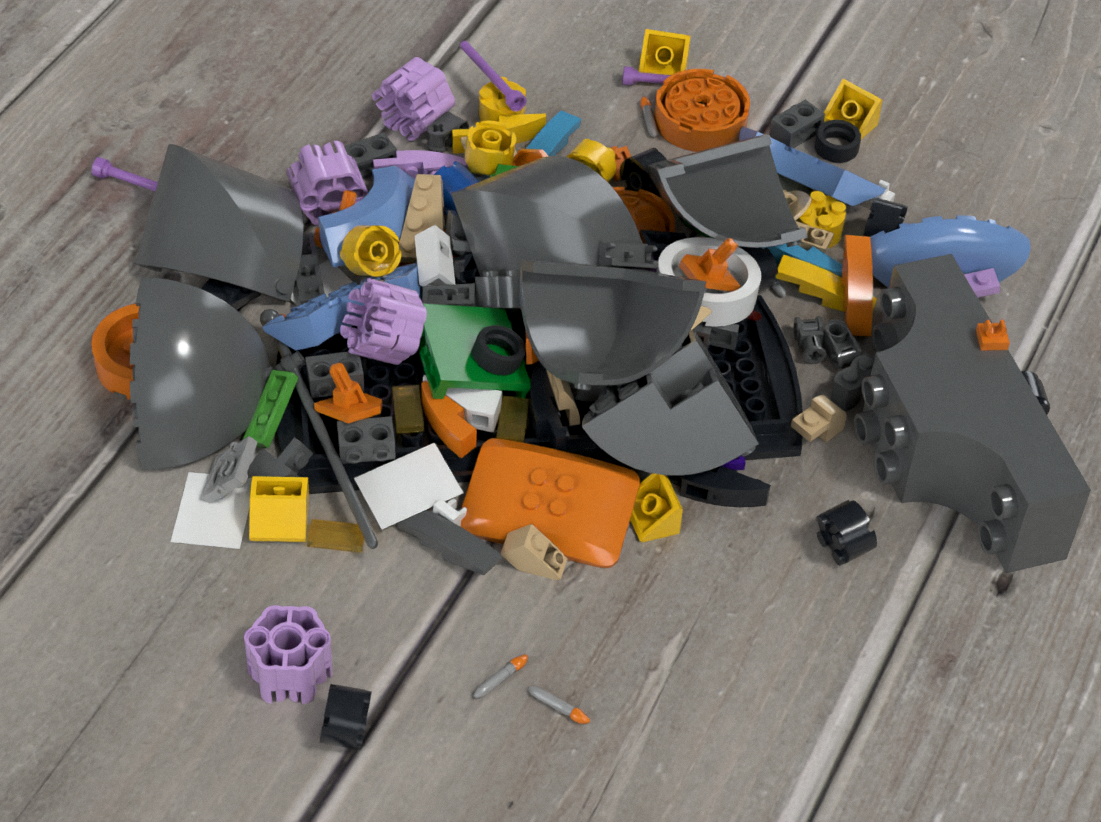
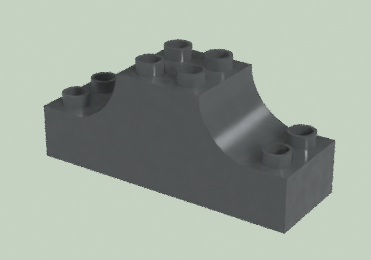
[854,254,1091,573]

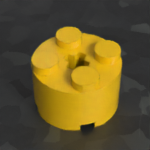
[479,76,526,122]
[464,120,516,175]
[566,139,616,182]
[796,191,846,249]
[340,225,401,277]

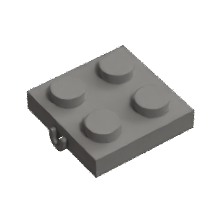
[201,436,257,503]

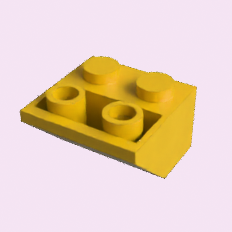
[249,476,309,542]

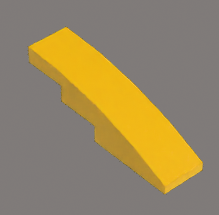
[452,113,546,154]
[776,255,877,313]

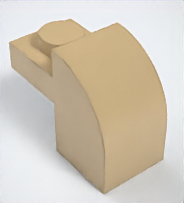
[791,395,846,442]

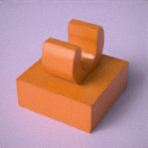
[976,319,1010,351]

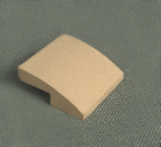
[547,370,580,426]

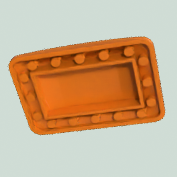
[461,438,640,568]

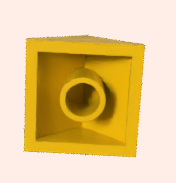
[638,29,691,75]
[824,79,883,140]
[630,473,683,542]

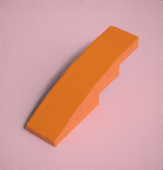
[841,235,873,337]

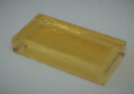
[392,385,424,433]
[497,396,530,443]
[307,519,365,553]

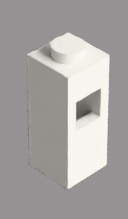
[415,225,455,287]

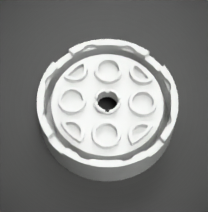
[657,237,761,326]

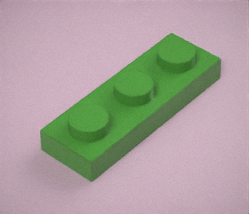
[243,370,299,449]

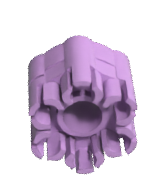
[372,57,455,141]
[286,141,368,225]
[340,278,427,365]
[244,605,333,704]

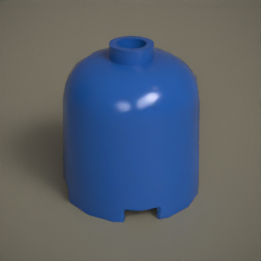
[434,161,480,216]

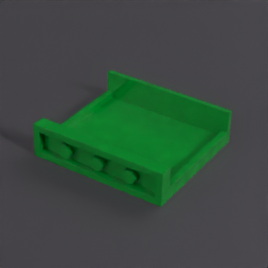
[418,303,531,403]

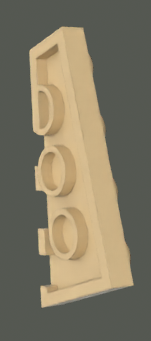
[399,174,445,263]

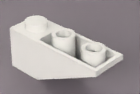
[423,375,502,432]

